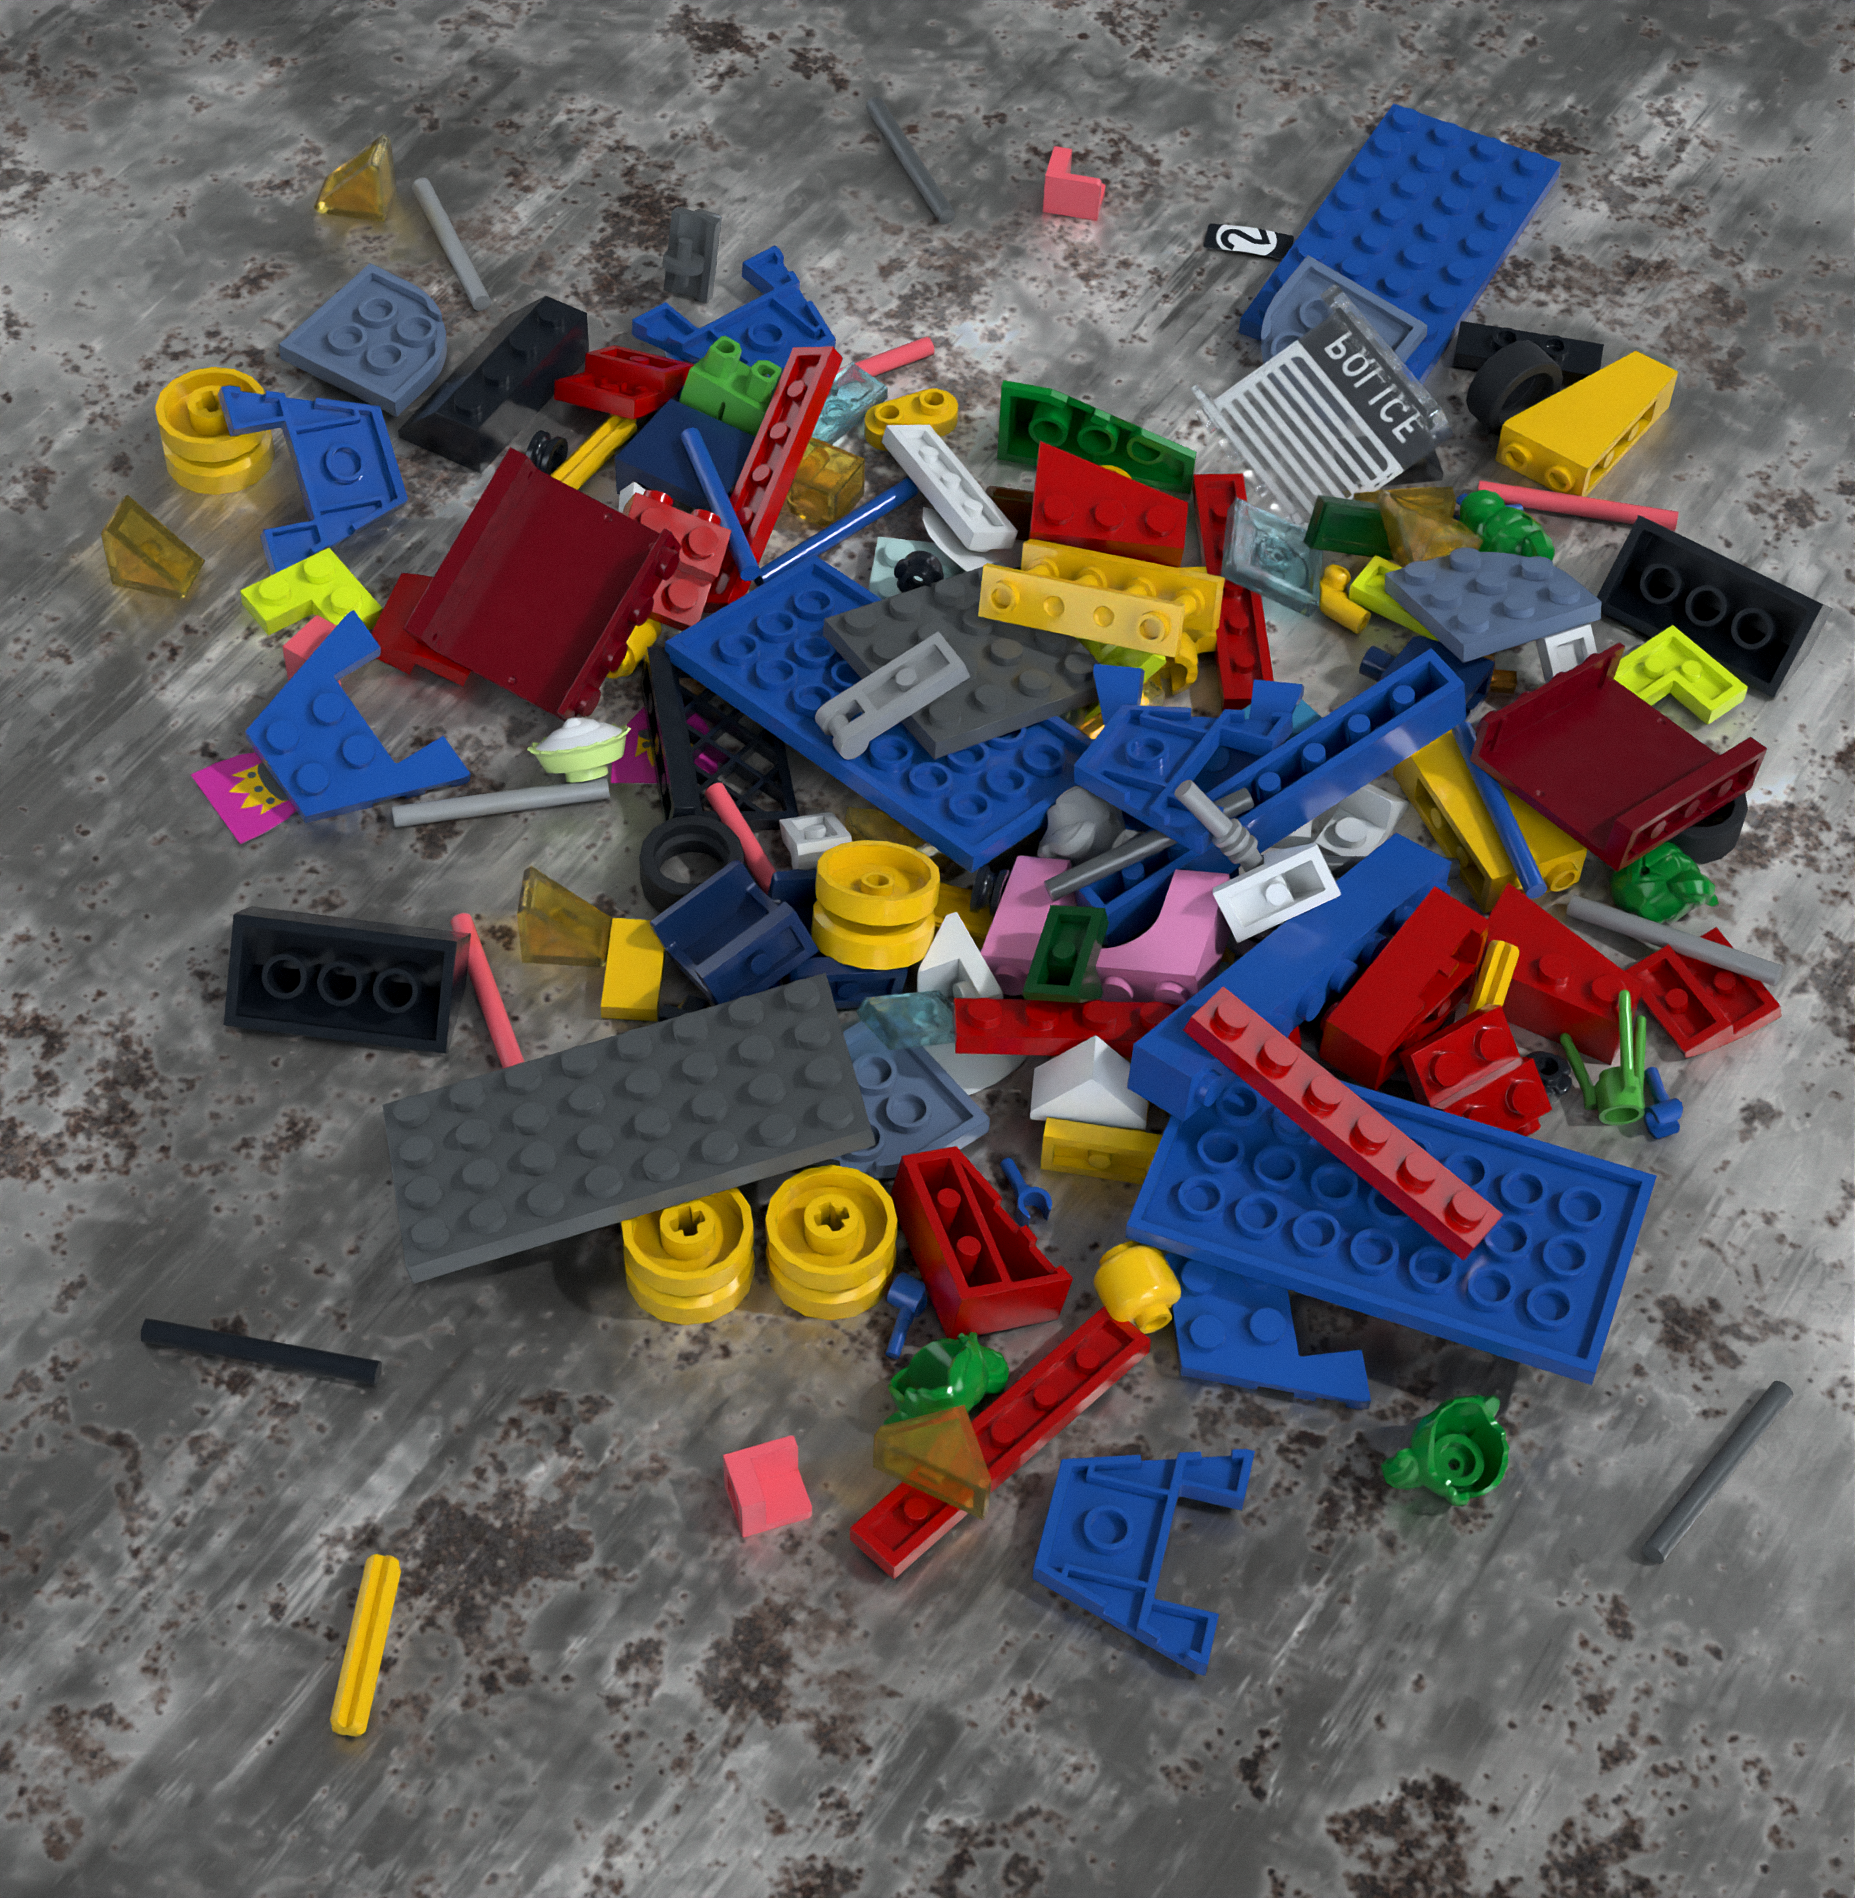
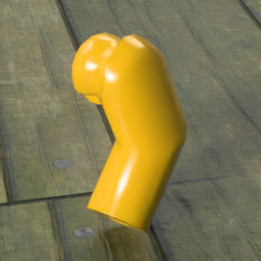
[1315,564,1371,634]

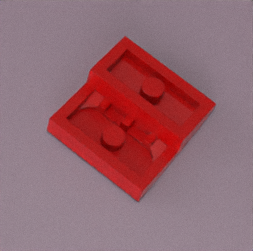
[554,345,694,420]
[371,573,471,687]
[1625,927,1782,1058]

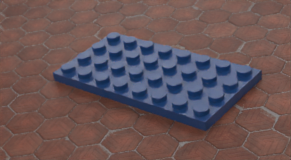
[1238,103,1561,392]
[665,555,1094,873]
[1125,1077,1657,1385]

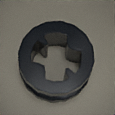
[525,430,568,475]
[970,864,1010,917]

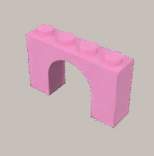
[980,856,1231,1006]

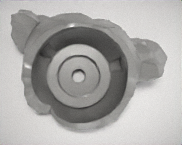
[1037,786,1142,868]

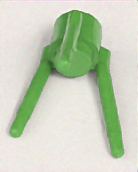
[1559,990,1646,1125]

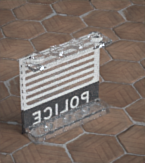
[1190,284,1454,539]

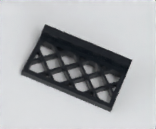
[640,647,799,830]

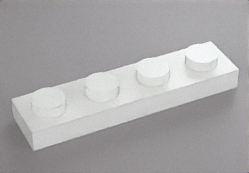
[882,425,1018,552]

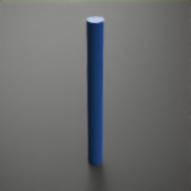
[681,428,760,581]
[753,478,918,587]
[1452,722,1547,899]

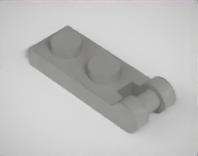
[815,631,970,760]

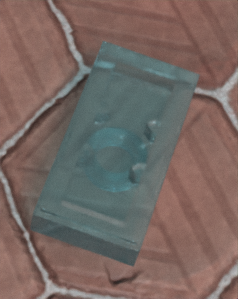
[808,362,888,455]
[856,990,954,1050]

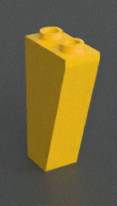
[1495,351,1678,497]
[1393,729,1588,913]

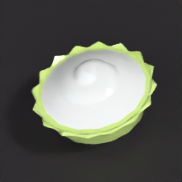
[527,717,631,783]

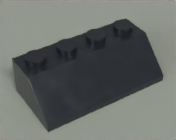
[398,296,589,474]
[1597,515,1833,698]
[224,906,471,1054]

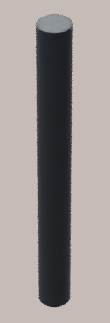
[141,1318,382,1385]

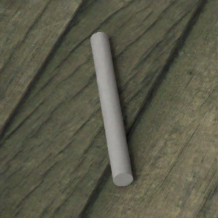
[412,178,491,311]
[392,777,610,828]
[1566,895,1783,986]

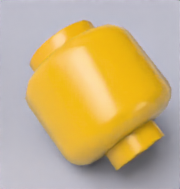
[1093,1241,1181,1334]

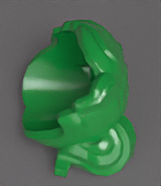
[1449,490,1555,561]
[1608,841,1719,924]
[883,1332,1009,1457]
[1381,1394,1510,1507]

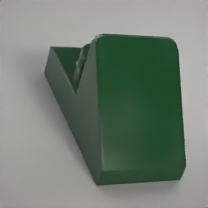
[1022,905,1109,1003]

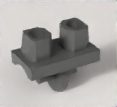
[662,206,722,303]

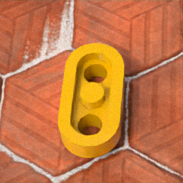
[864,388,958,451]

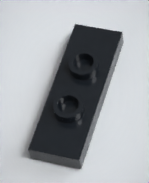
[1453,321,1604,385]

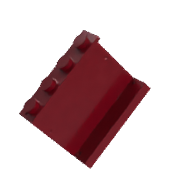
[403,447,682,722]
[1470,642,1767,872]

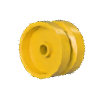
[155,367,275,495]
[811,840,940,970]
[765,1165,897,1321]
[621,1187,755,1325]

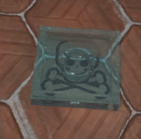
[1221,498,1323,618]

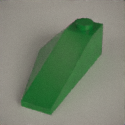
[997,380,1197,495]

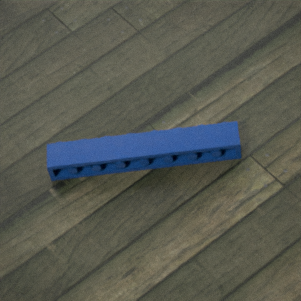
[1074,648,1466,948]
[1127,833,1452,1122]

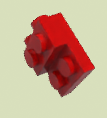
[622,490,732,631]
[1399,1004,1552,1136]

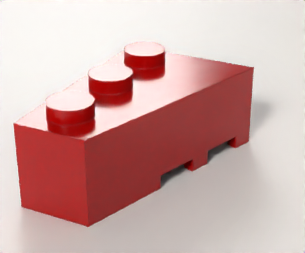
[1029,441,1188,568]
[1464,883,1643,1065]
[1318,886,1491,1091]
[890,1146,1073,1340]

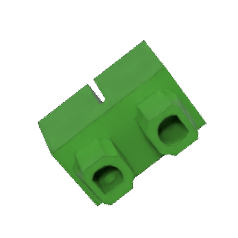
[679,336,782,437]

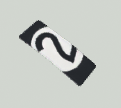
[1204,223,1294,259]

